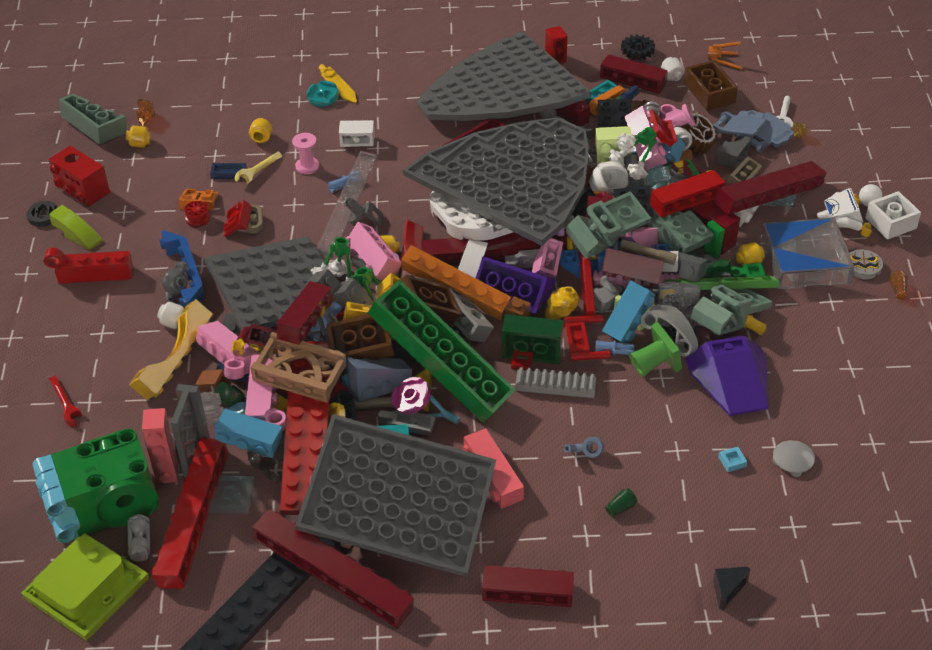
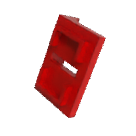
[649,109,678,147]
[224,200,252,238]

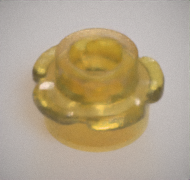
[792,122,807,139]

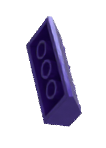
[476,256,556,314]

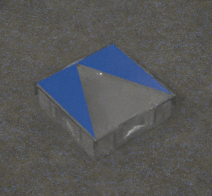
[761,217,855,289]

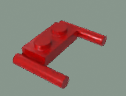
[564,315,610,361]

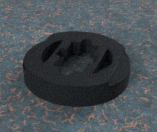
[26,201,58,227]

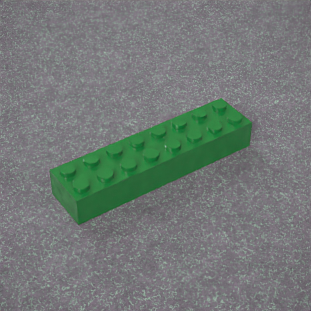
[367,279,516,424]

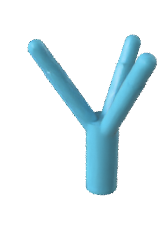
[426,395,461,425]

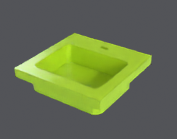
[21,533,149,641]

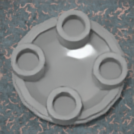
[772,440,815,477]

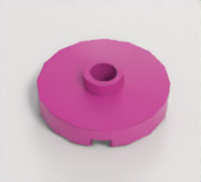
[392,377,431,415]

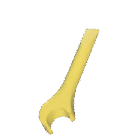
[235,151,282,184]

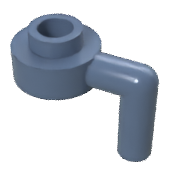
[563,437,605,458]

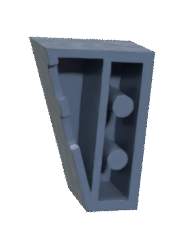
[346,357,412,402]

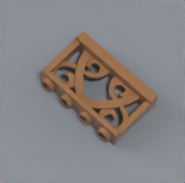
[250,332,347,403]

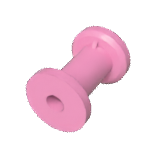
[664,104,696,127]
[292,133,319,175]

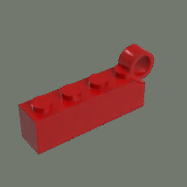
[43,247,134,284]

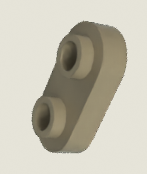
[246,205,263,234]

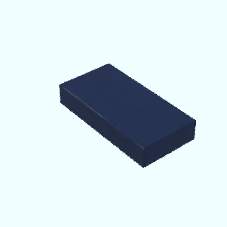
[210,163,247,179]

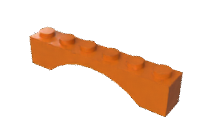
[401,245,511,321]

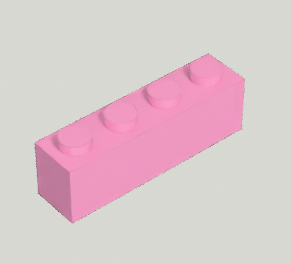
[625,106,667,173]

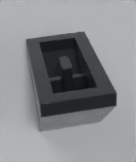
[713,567,751,611]

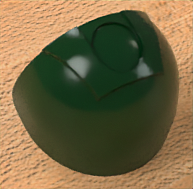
[706,259,731,278]
[211,382,246,408]

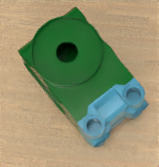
[33,428,159,543]

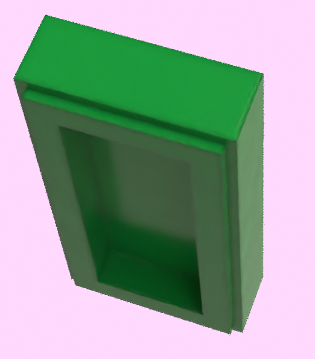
[703,220,725,259]

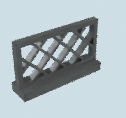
[171,384,210,477]

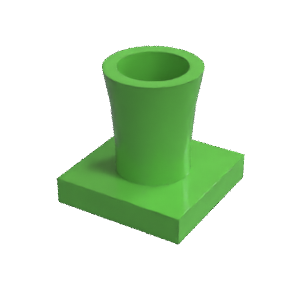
[629,322,682,377]

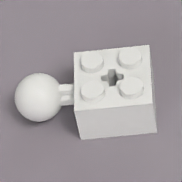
[859,184,921,240]

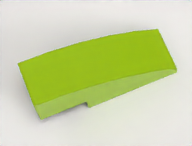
[49,205,103,251]

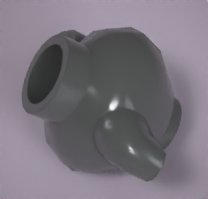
[161,261,188,302]

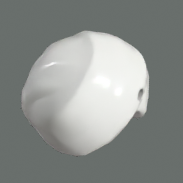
[590,161,629,196]

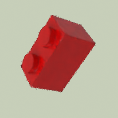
[545,26,568,64]

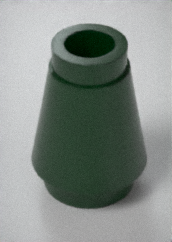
[605,488,638,517]

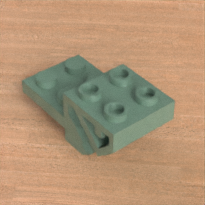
[566,191,651,259]
[646,209,714,254]
[691,285,773,335]

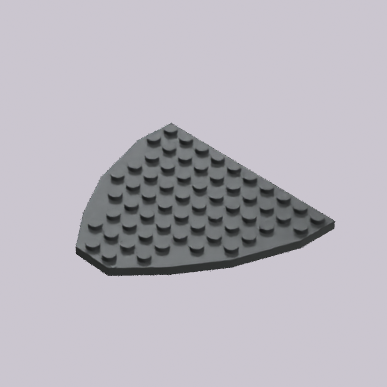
[416,32,591,121]
[403,117,589,246]

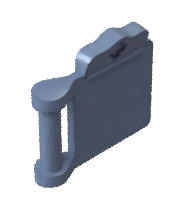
[713,110,765,137]
[735,112,794,153]

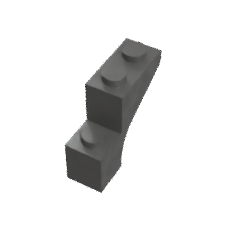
[305,269,374,308]

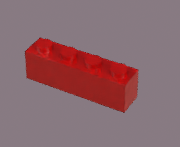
[650,170,725,217]

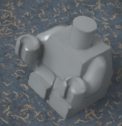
[593,276,622,313]

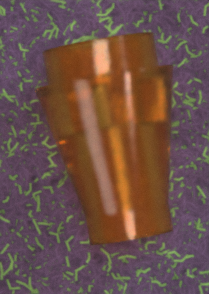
[889,271,908,299]

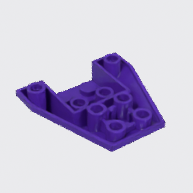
[685,336,769,416]

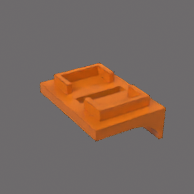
[178,189,219,211]

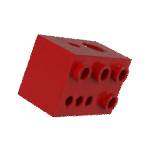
[48,145,110,207]

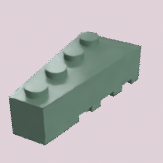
[59,94,127,145]

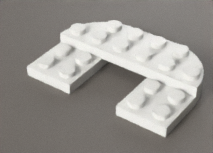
[429,191,513,241]

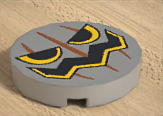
[845,249,883,279]

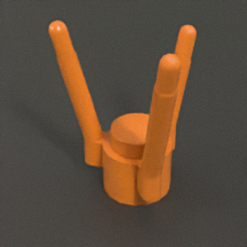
[708,42,743,70]

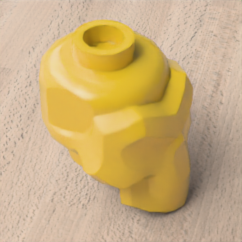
[545,286,579,320]

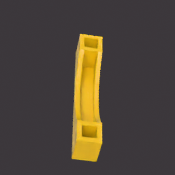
[129,299,213,400]

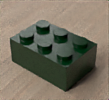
[502,314,564,364]

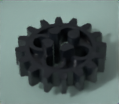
[621,34,655,60]

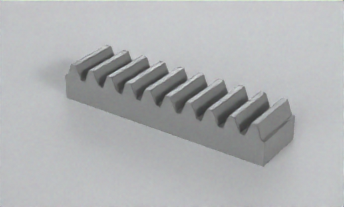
[515,367,596,398]

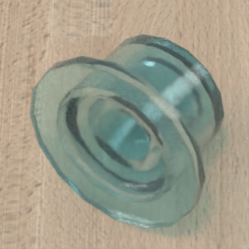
[645,166,678,193]

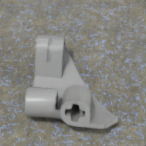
[641,304,698,356]

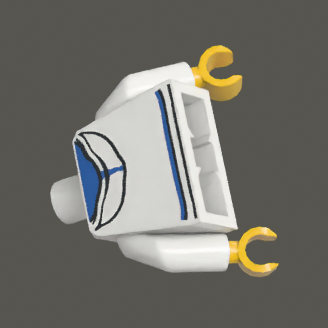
[817,188,872,237]

